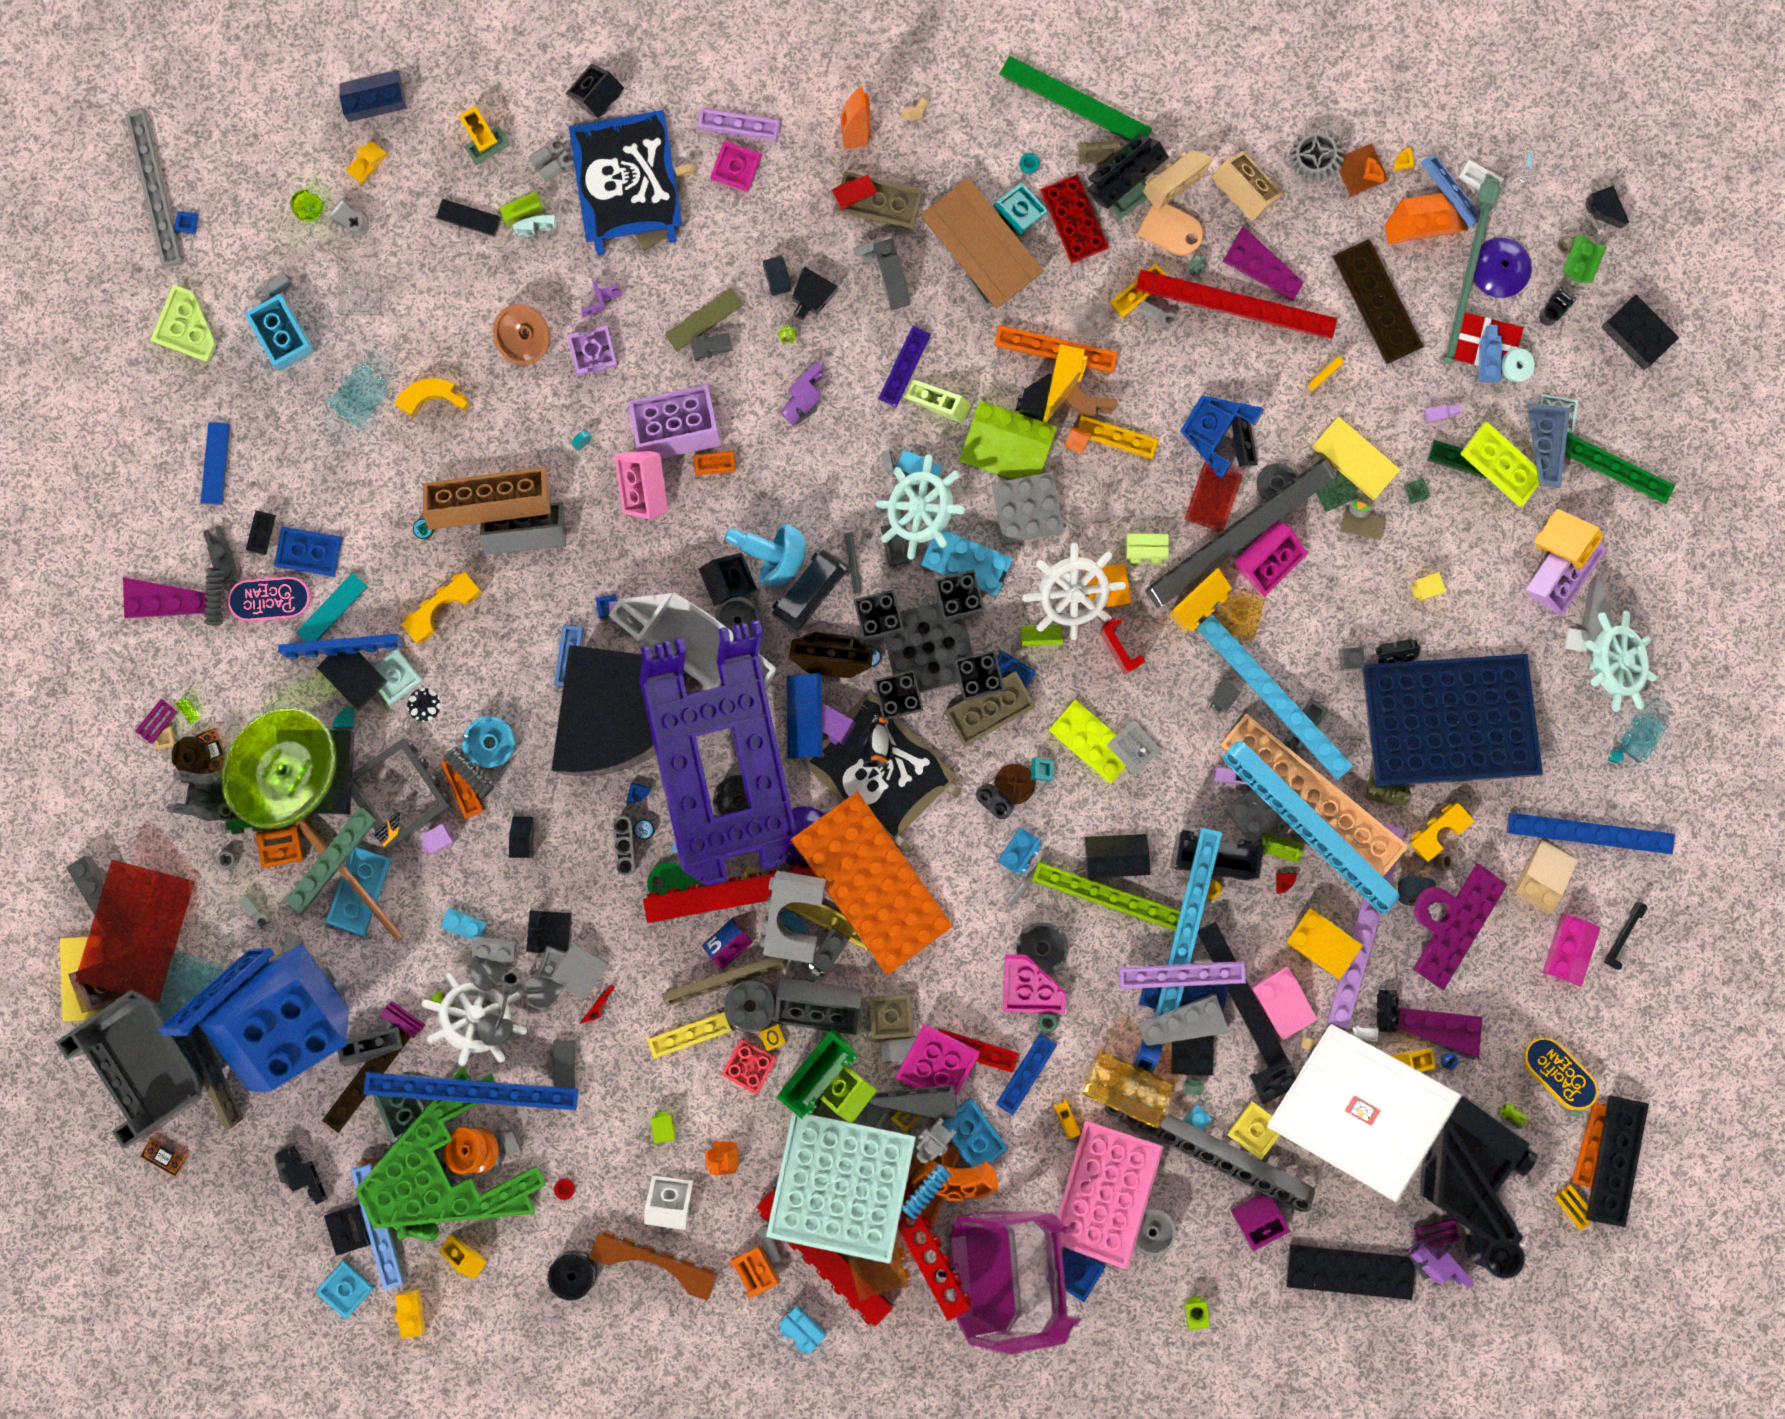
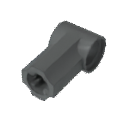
[690,333,733,361]

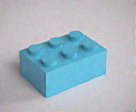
[244,294,315,371]

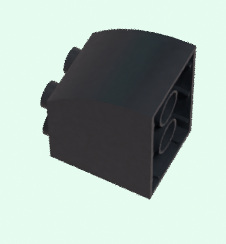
[551,645,686,776]

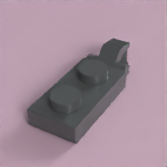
[806,927,850,982]

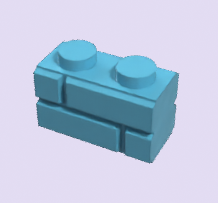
[779,1304,827,1354]

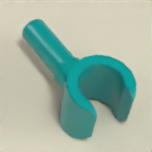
[1608,737,1630,763]

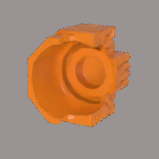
[705,1141,739,1175]

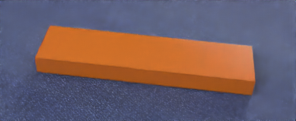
[1571,1102,1607,1188]

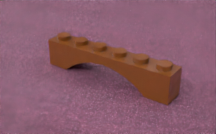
[589,1230,717,1301]

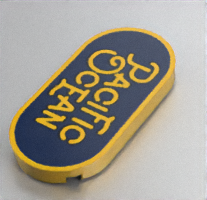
[1524,1038,1598,1111]

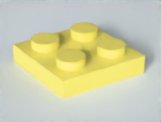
[1227,1101,1280,1160]

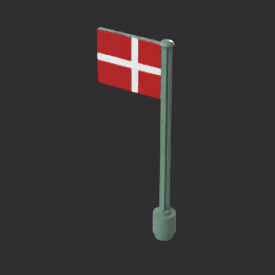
[1443,179,1524,373]

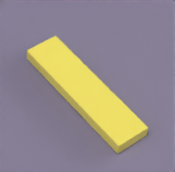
[647,1011,732,1059]

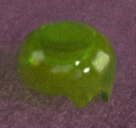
[290,189,324,222]

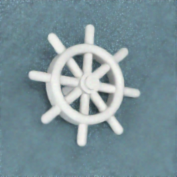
[1022,543,1126,640]
[421,973,527,1066]

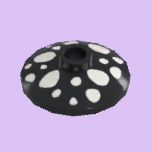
[407,688,441,722]

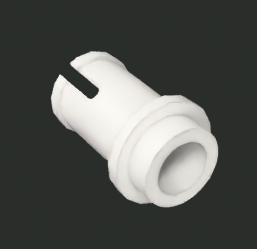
[1350,1025,1378,1042]

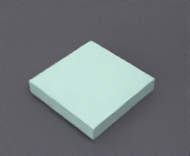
[374,648,423,706]

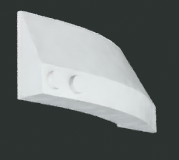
[609,593,777,689]

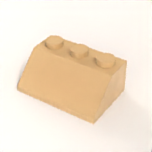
[1143,150,1213,210]
[1211,151,1284,221]

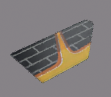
[373,812,400,847]

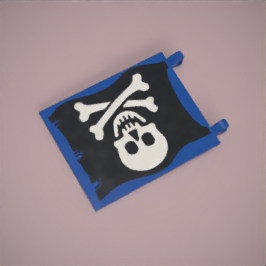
[569,110,682,256]

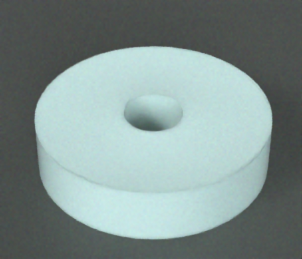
[1501,348,1535,382]

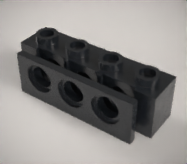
[1087,134,1169,209]

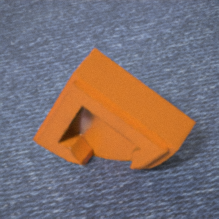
[1363,157,1384,183]

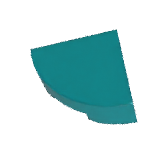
[332,707,354,728]

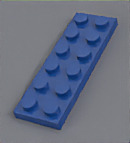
[158,948,275,1036]

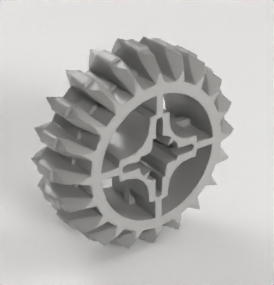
[1289,128,1345,184]

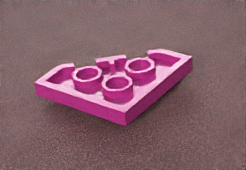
[1003,954,1066,1013]

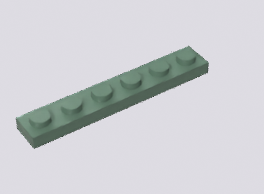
[285,808,377,914]

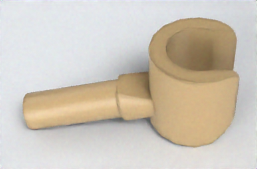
[1300,1037,1319,1051]

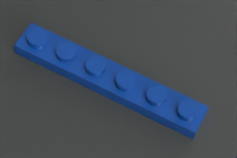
[278,633,404,660]

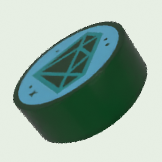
[413,519,434,540]

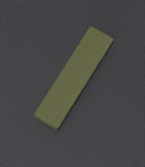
[665,289,743,352]

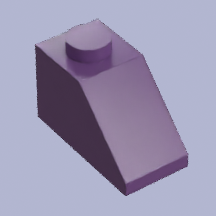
[822,703,856,745]

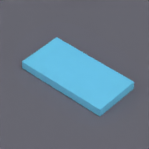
[325,846,392,937]

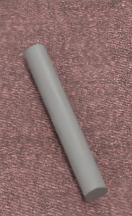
[1006,855,1052,907]

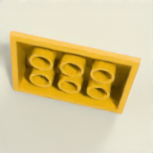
[1043,344,1088,423]

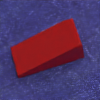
[831,174,877,211]

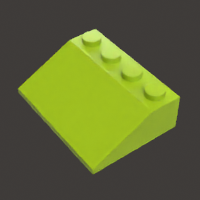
[959,400,1057,480]

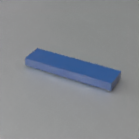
[200,422,230,505]
[996,1034,1057,1115]

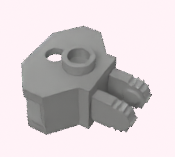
[914,1118,956,1163]

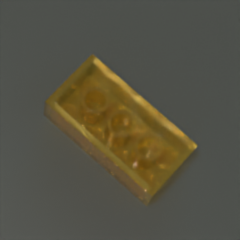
[1082,1050,1176,1129]

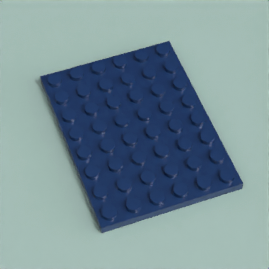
[1362,654,1543,787]

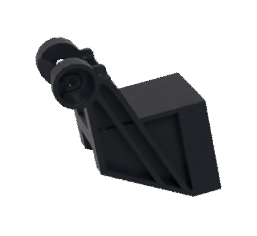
[1420,1093,1530,1279]

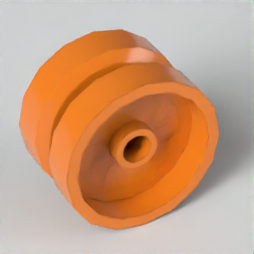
[443,1127,499,1174]

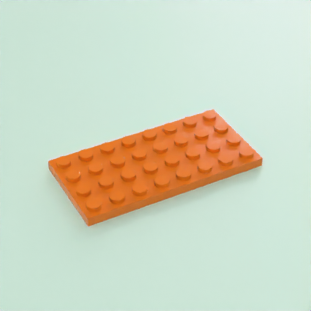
[790,791,953,975]

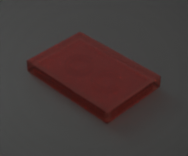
[1184,462,1243,533]

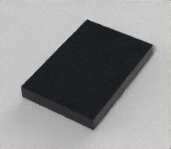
[317,651,388,711]

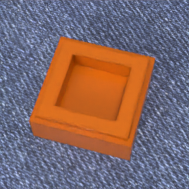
[1064,427,1091,454]

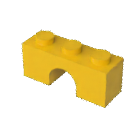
[1408,803,1475,862]

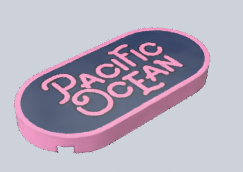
[228,577,311,621]

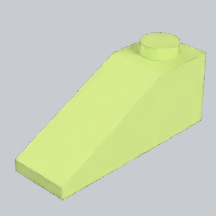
[904,380,972,424]

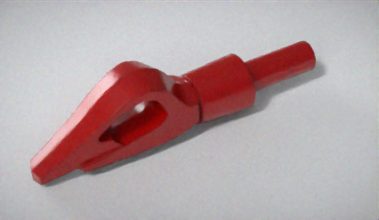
[579,985,615,1024]

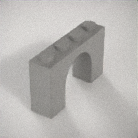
[761,871,826,963]

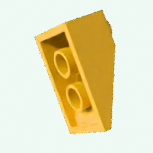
[1286,908,1363,980]

